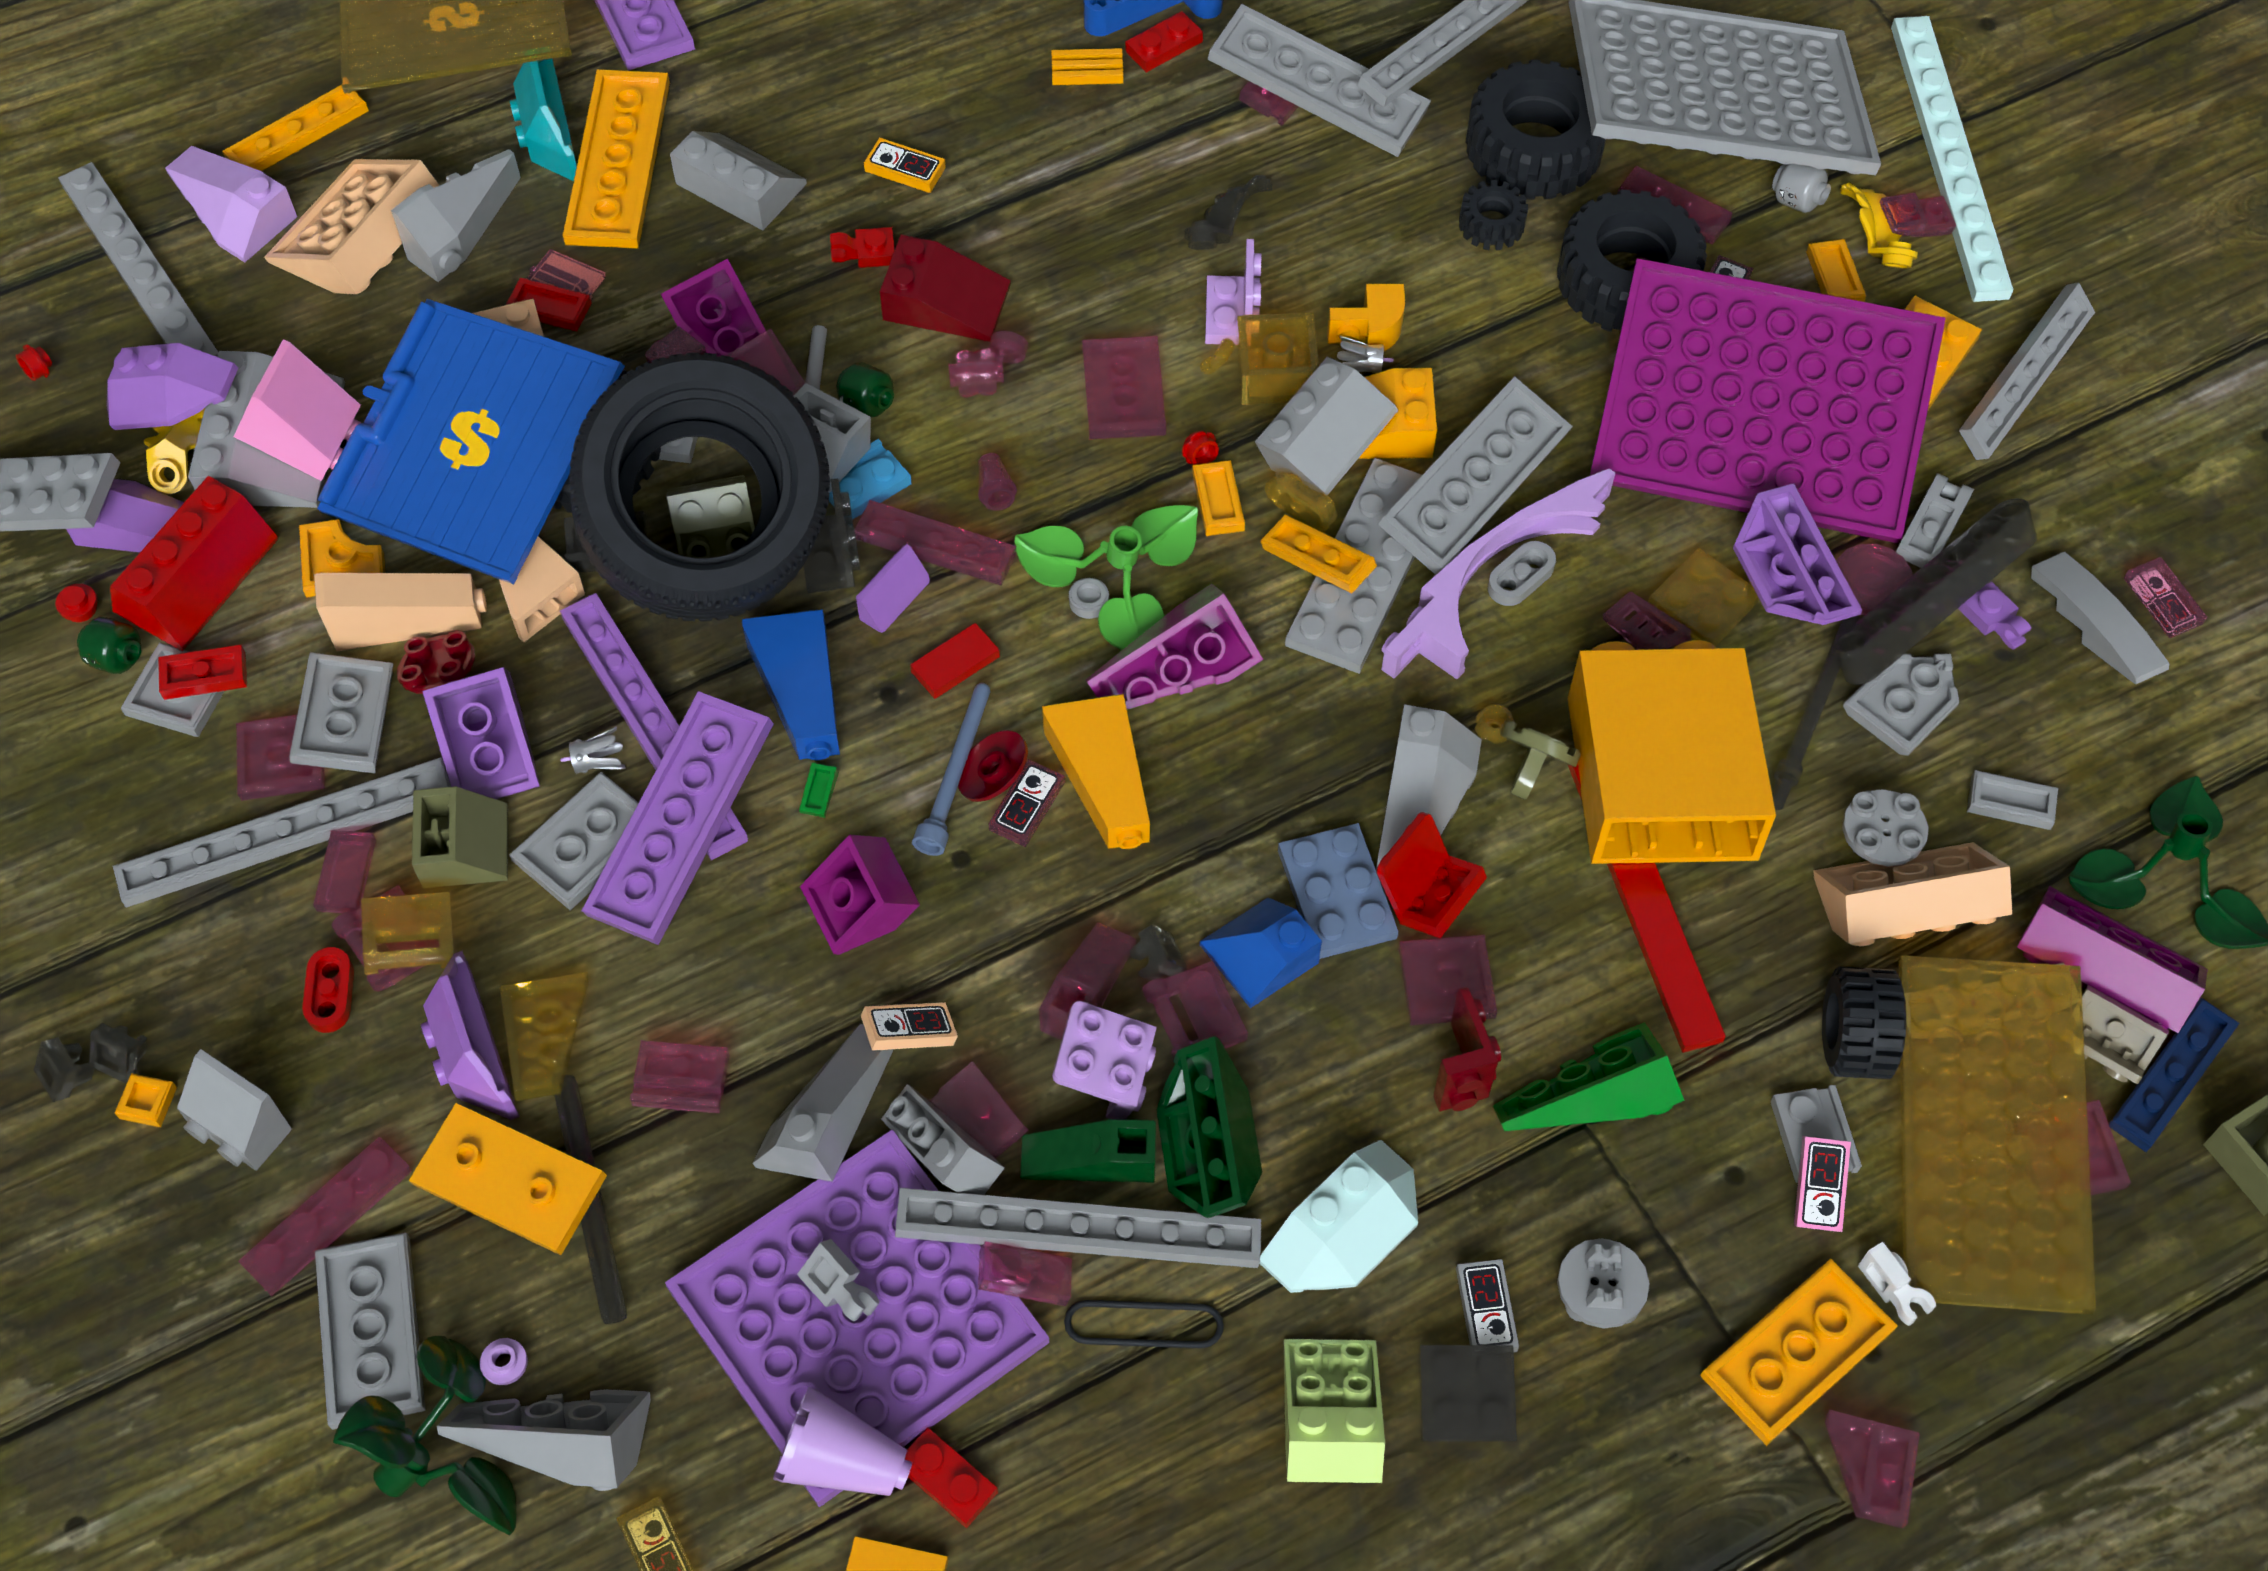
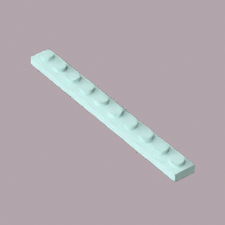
[1891,16,2013,302]

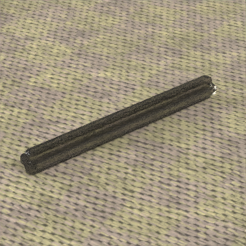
[552,1075,627,1325]

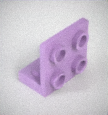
[1205,239,1261,345]

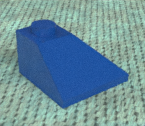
[1200,898,1322,1008]

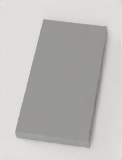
[315,1232,426,1430]

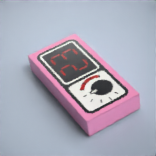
[1794,1136,1851,1232]

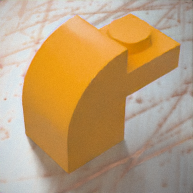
[1327,284,1405,351]

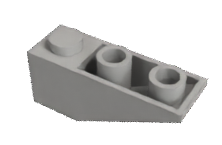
[881,1084,1004,1195]

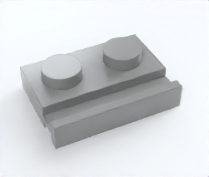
[1771,1085,1862,1183]

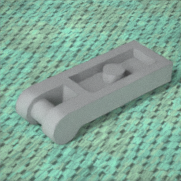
[1895,473,1974,572]

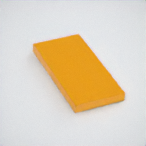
[1700,1259,1898,1446]

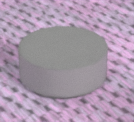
[1069,578,1109,619]

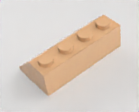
[1813,842,2012,946]

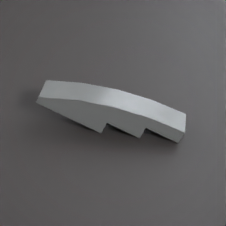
[2031,552,2169,685]

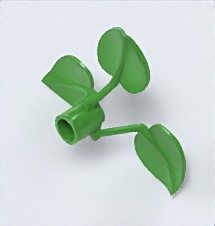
[1014,505,1198,650]

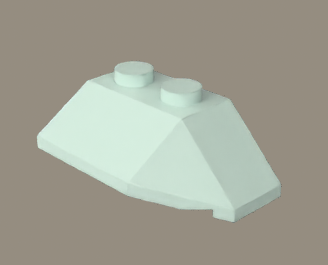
[1259,1140,1418,1293]

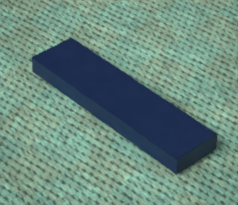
[2108,998,2239,1152]

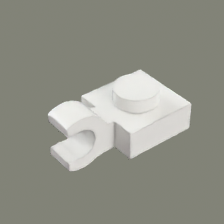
[1858,1242,1936,1326]

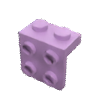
[1052,1001,1157,1120]

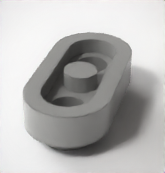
[1488,541,1556,606]

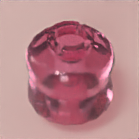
[948,348,1004,398]

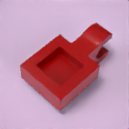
[830,227,895,268]

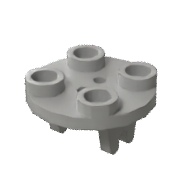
[1842,789,1929,867]
[1557,1238,1650,1329]

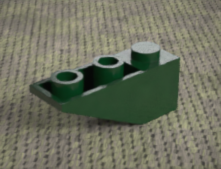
[1020,1119,1156,1183]

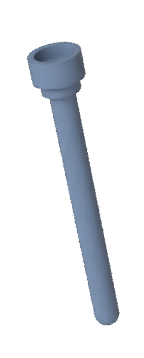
[912,683,990,856]

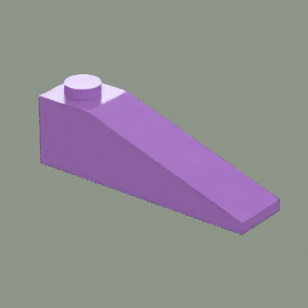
[66,479,184,552]

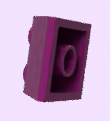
[800,835,920,955]

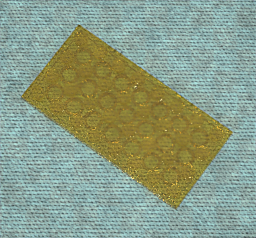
[1899,956,2096,1315]

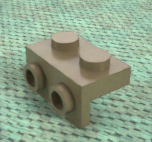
[2058,985,2169,1084]

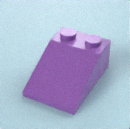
[422,667,540,799]

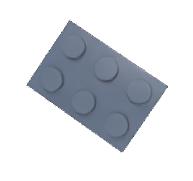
[1278,823,1399,959]

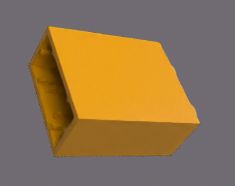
[1568,640,1776,864]

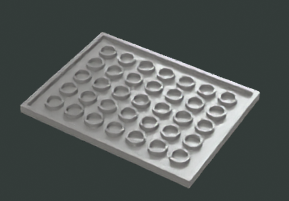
[1569,0,1881,176]

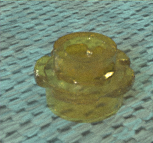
[1475,704,1515,744]

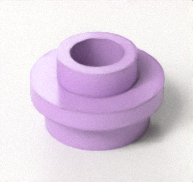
[480,1338,528,1385]

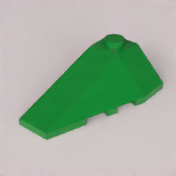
[1493,1022,1685,1131]

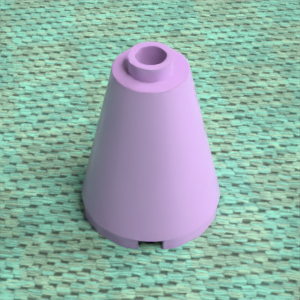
[773,1387,912,1496]

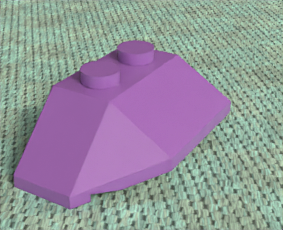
[107,343,239,430]
[1733,483,1862,625]
[421,951,519,1120]

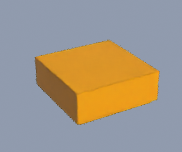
[115,1073,177,1128]

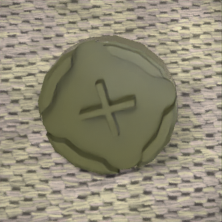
[1499,720,1582,800]

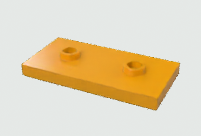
[409,1103,607,1255]

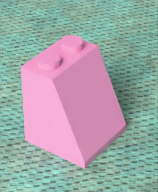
[234,339,361,481]

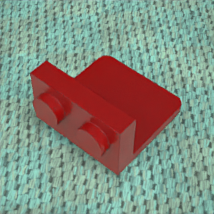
[1377,812,1487,939]

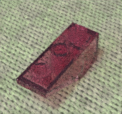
[1039,922,1136,1040]

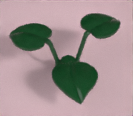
[2068,776,2268,949]
[333,1336,516,1536]

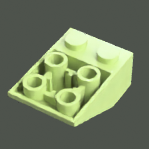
[1284,1339,1385,1483]

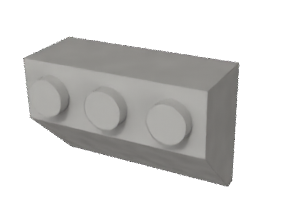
[670,131,807,231]
[1255,357,1398,496]

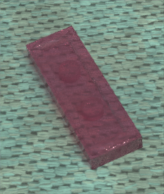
[1618,166,1733,245]

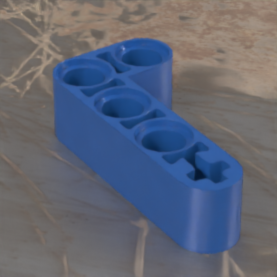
[1084,0,1223,36]

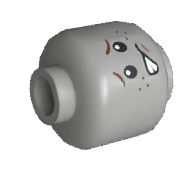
[1772,164,1831,213]

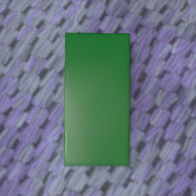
[799,763,839,818]

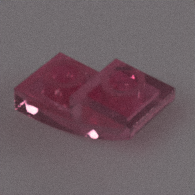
[1879,192,1956,237]

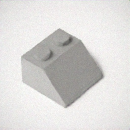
[177,1049,292,1171]

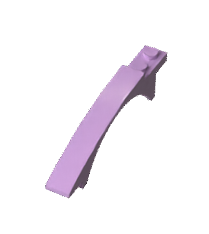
[1381,469,1615,679]

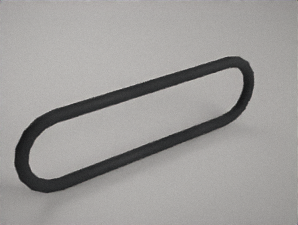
[1064,1300,1224,1348]

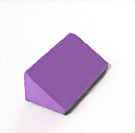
[856,544,930,633]

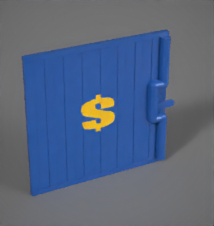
[317,299,625,585]

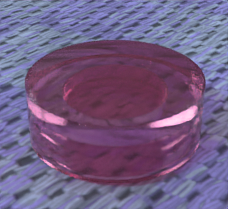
[989,331,1028,363]

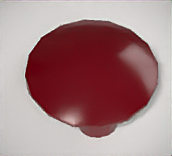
[397,631,475,694]

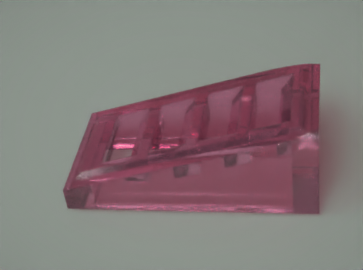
[1603,591,1691,650]

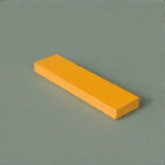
[223,82,369,171]

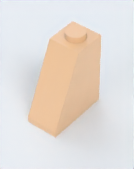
[499,537,585,642]

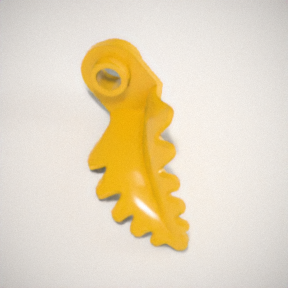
[1840,183,1918,268]
[144,408,205,494]

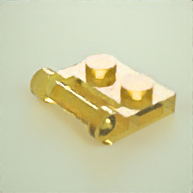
[361,892,454,975]

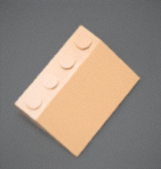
[264,159,439,294]

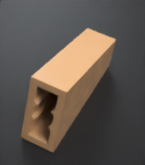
[314,573,487,651]

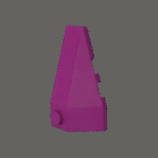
[1086,584,1263,709]

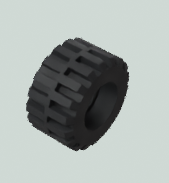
[1822,966,1906,1079]

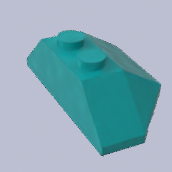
[510,50,577,181]

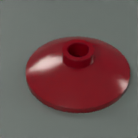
[958,730,1028,802]

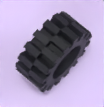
[1459,180,1528,250]

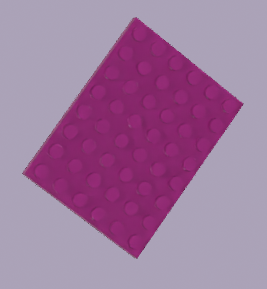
[1590,258,1946,543]

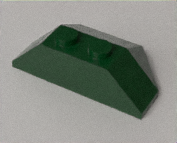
[1156,1036,1263,1218]

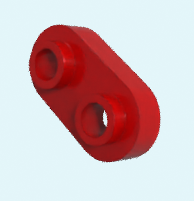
[302,947,354,1033]

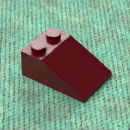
[879,235,1011,342]

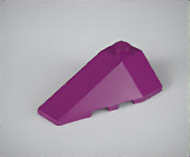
[661,259,798,393]

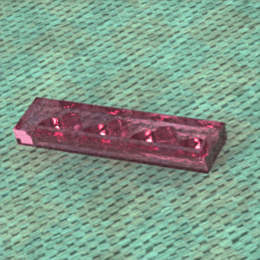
[854,500,1016,586]
[238,1136,412,1297]

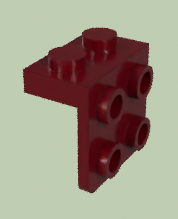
[1433,987,1501,1112]

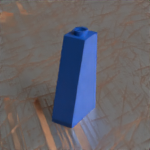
[742,610,840,760]

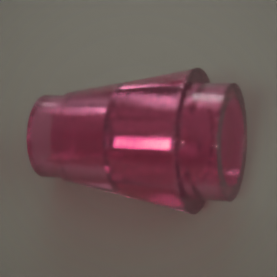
[978,453,1017,511]

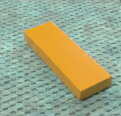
[1261,514,1377,594]

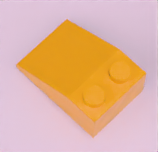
[1358,368,1437,459]

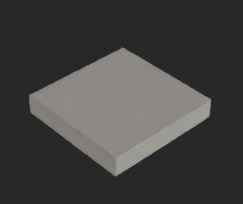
[121,642,224,737]

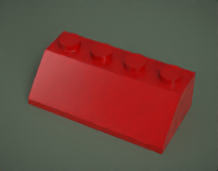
[110,475,278,652]

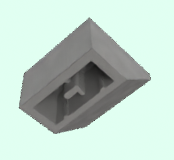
[793,383,871,493]

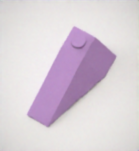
[165,146,297,263]

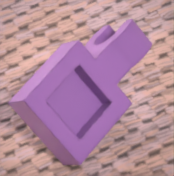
[1958,581,2031,650]

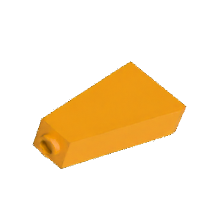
[1042,694,1150,849]

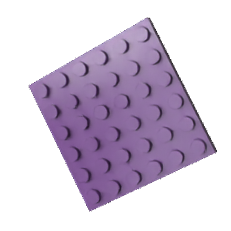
[665,1130,1049,1507]

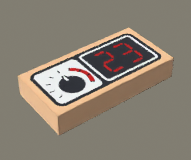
[861,1002,958,1050]

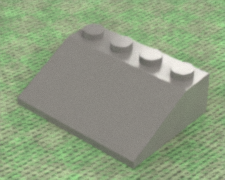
[188,351,345,508]

